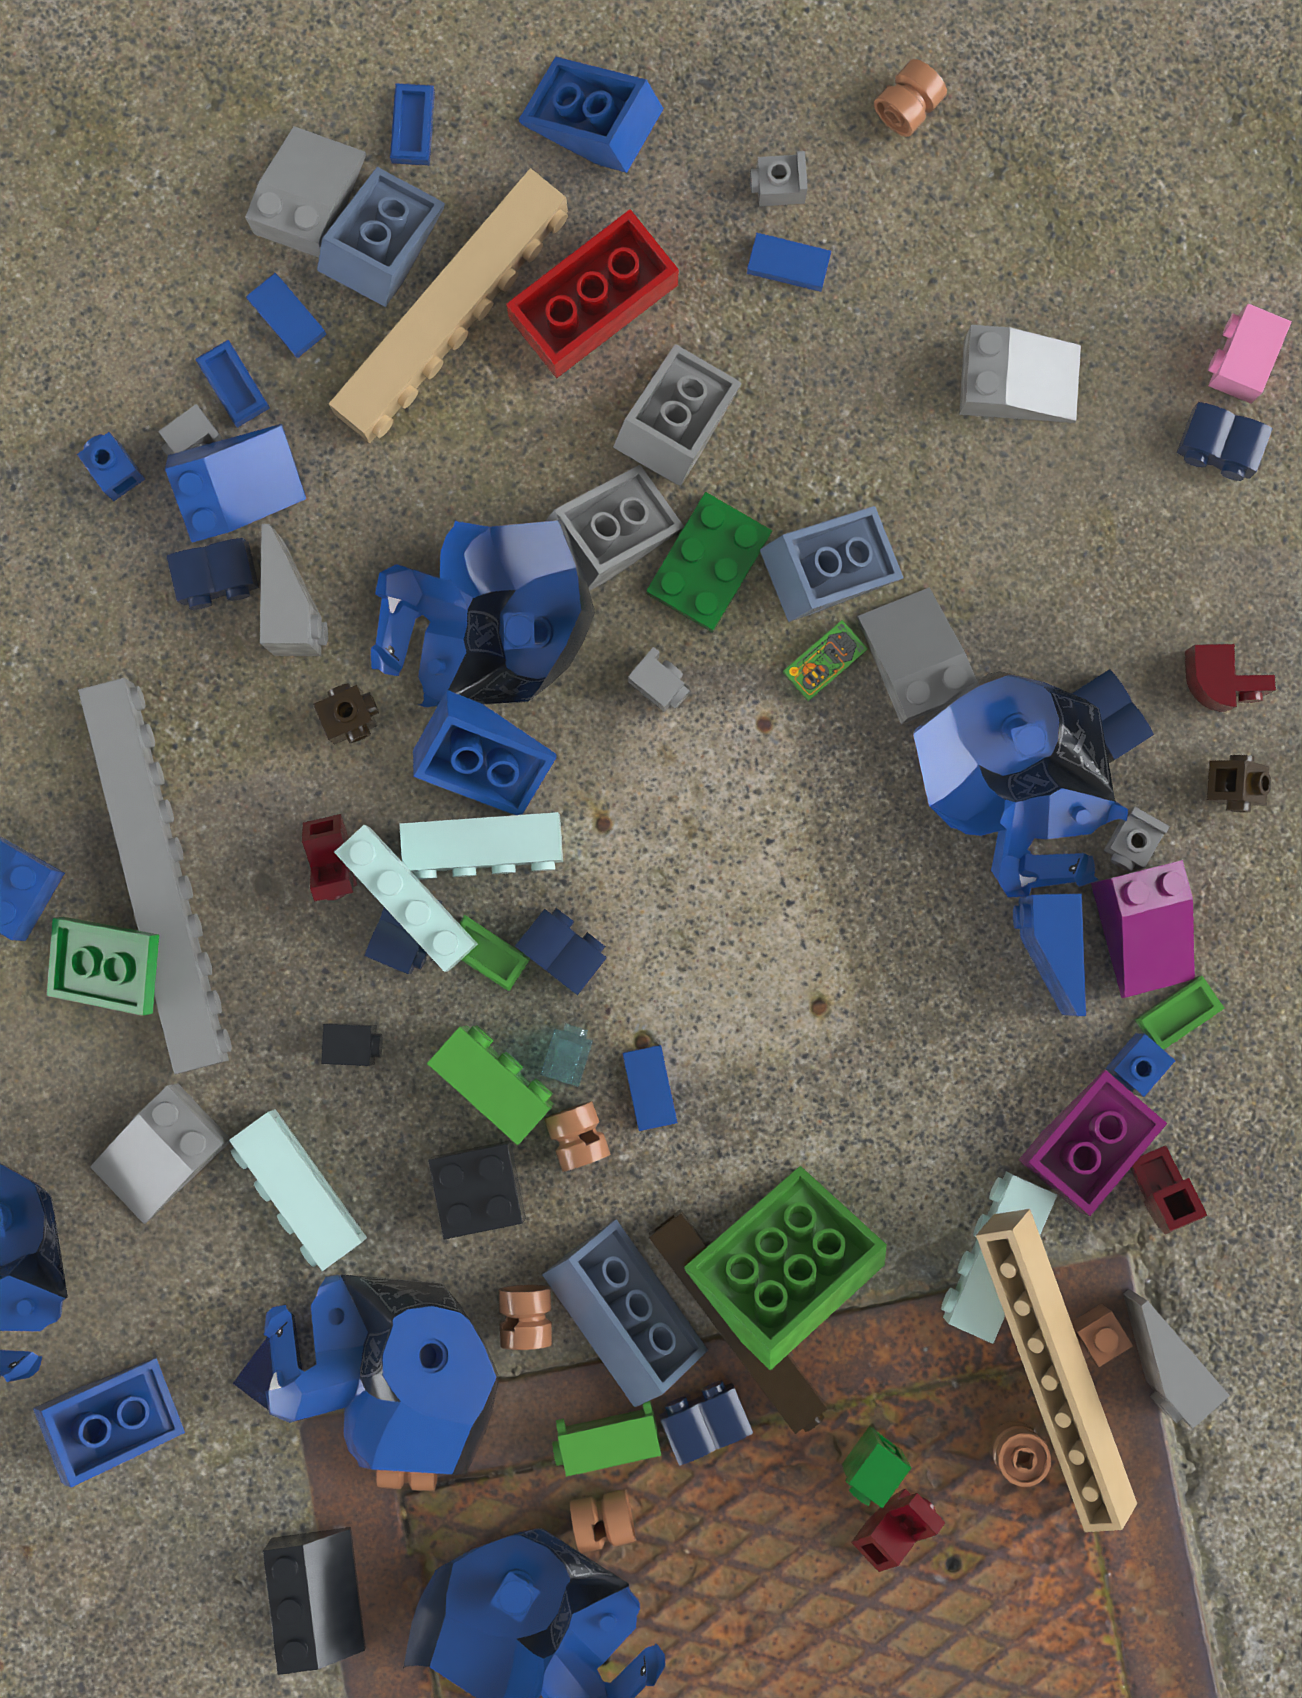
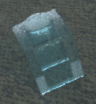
[540,1023,594,1087]

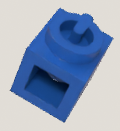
[77,432,145,501]
[1105,1033,1176,1097]

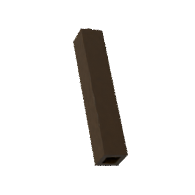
[649,1209,828,1434]

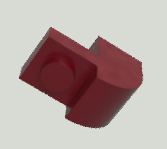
[1185,644,1276,712]
[302,814,358,902]
[1130,1145,1208,1234]
[851,1489,945,1572]

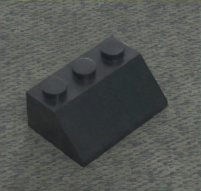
[263,1527,366,1675]

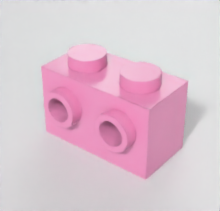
[1208,304,1292,404]

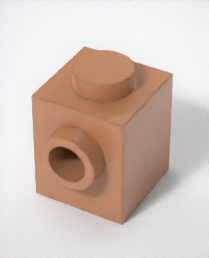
[1071,1304,1133,1367]

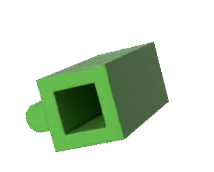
[552,1400,661,1477]

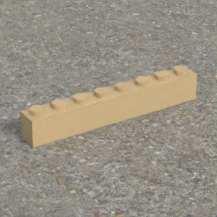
[329,168,568,443]
[976,1209,1137,1532]

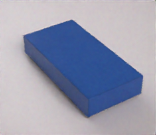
[390,83,435,166]
[747,233,831,292]
[246,272,327,358]
[195,340,270,428]
[622,1045,678,1131]

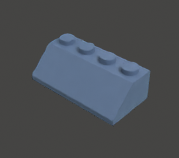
[542,1219,708,1407]

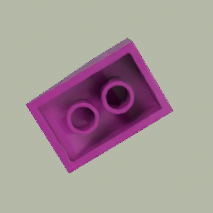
[1091,860,1195,998]
[1019,1070,1167,1216]

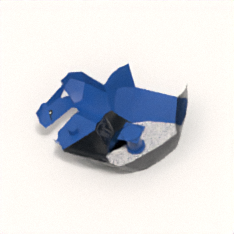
[371,515,595,708]
[913,671,1128,897]
[0,1162,68,1382]
[264,1274,499,1475]
[403,1528,665,1698]

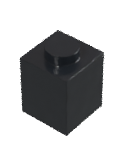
[321,1023,383,1066]

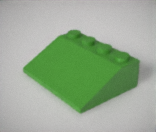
[685,1166,887,1370]

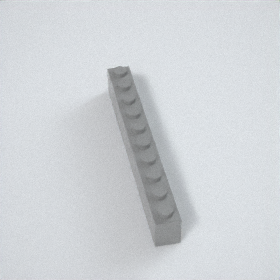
[78,678,232,1074]

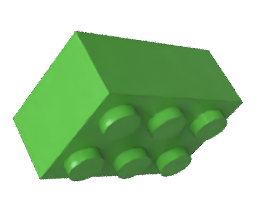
[427,1025,554,1145]

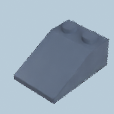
[317,167,445,307]
[760,506,903,622]

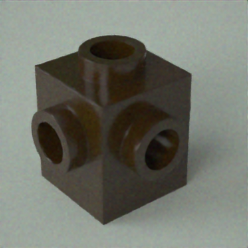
[313,683,379,745]
[1207,755,1271,813]

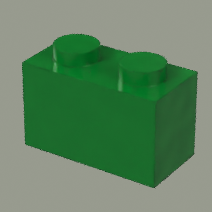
[841,1426,911,1508]

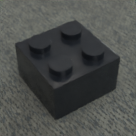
[428,1140,526,1240]

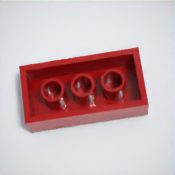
[506,209,679,379]

